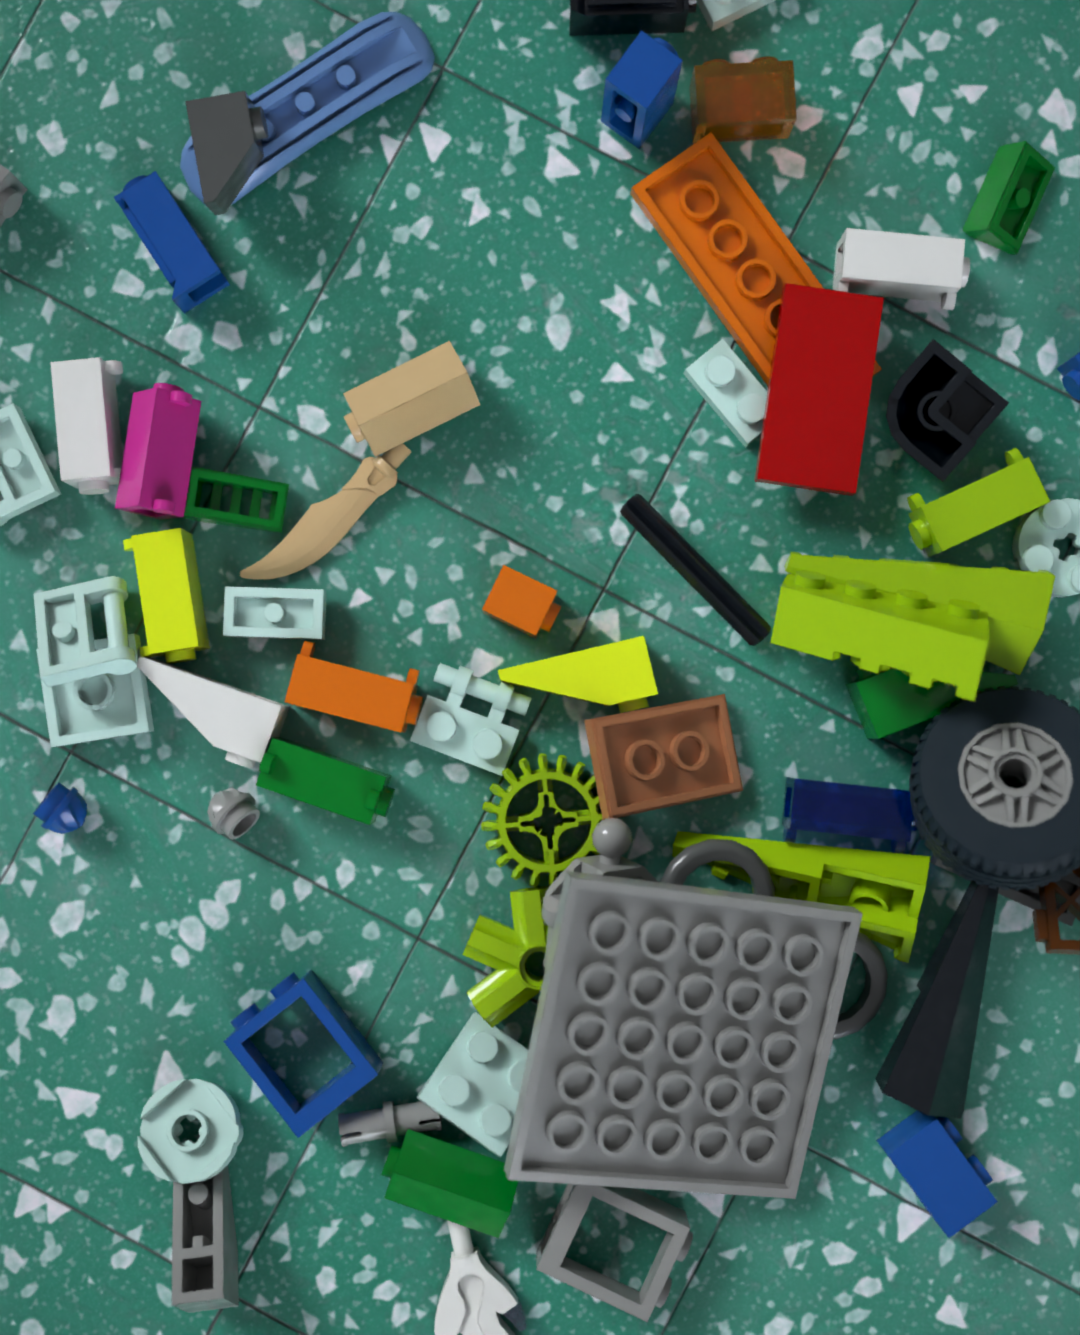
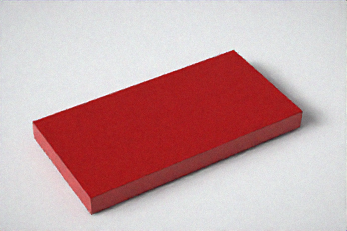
[755,283,884,496]

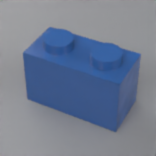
[601,30,683,149]
[876,1110,998,1238]

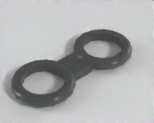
[660,839,888,1039]

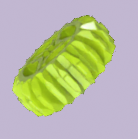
[481,753,604,887]

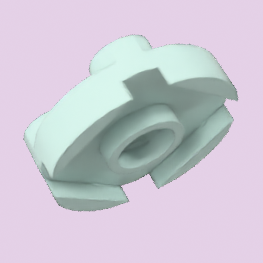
[1012,498,1080,598]
[137,1079,244,1184]

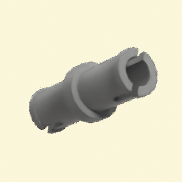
[338,1101,442,1147]

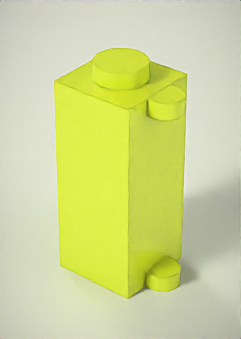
[123,528,210,664]

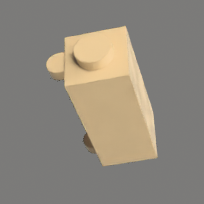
[343,341,481,457]

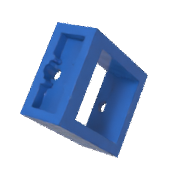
[223,970,384,1138]

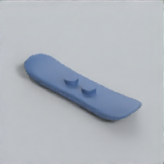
[180,12,435,207]

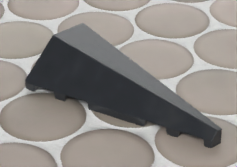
[875,880,999,1119]

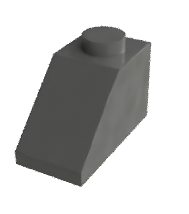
[185,91,268,215]

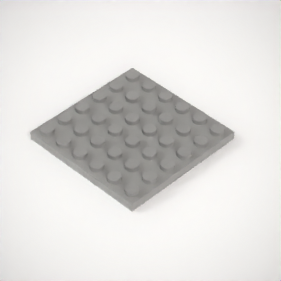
[504,871,863,1199]

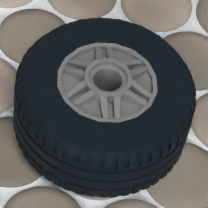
[908,686,1080,891]

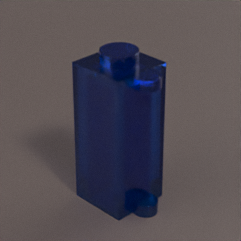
[782,777,917,854]

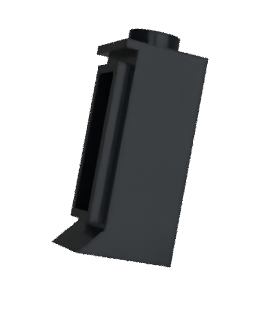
[569,0,697,36]

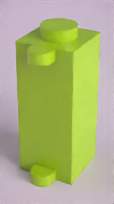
[907,448,1050,557]

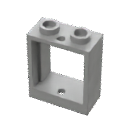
[536,1184,693,1322]

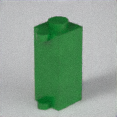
[256,737,395,825]
[381,1129,518,1238]

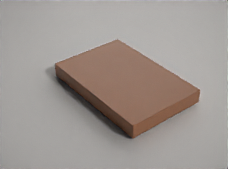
[584,694,743,819]

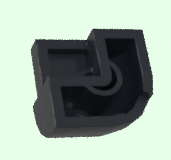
[886,339,1009,482]

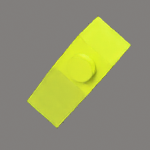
[498,636,658,713]

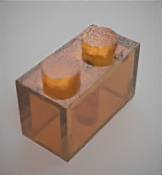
[689,56,797,144]

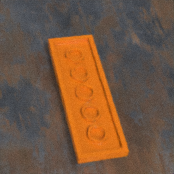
[630,132,882,386]

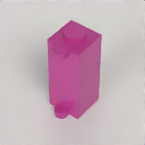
[115,383,202,520]

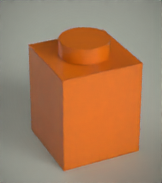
[482,565,562,638]

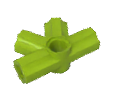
[462,886,550,1028]

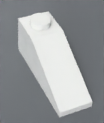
[137,656,290,768]

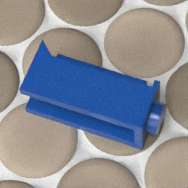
[114,171,230,313]

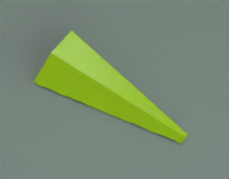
[784,552,1055,676]
[672,831,931,963]

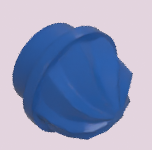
[33,782,87,834]

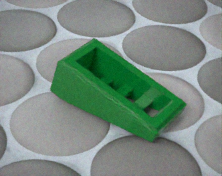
[182,466,289,533]

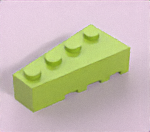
[771,570,989,701]

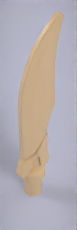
[240,443,411,580]

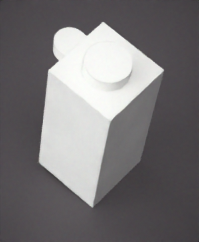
[832,228,970,310]
[50,357,123,495]

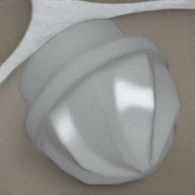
[207,787,260,840]

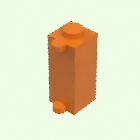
[285,641,423,733]

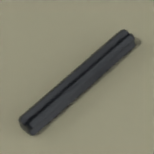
[620,494,771,646]

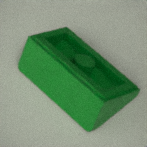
[963,141,1055,255]

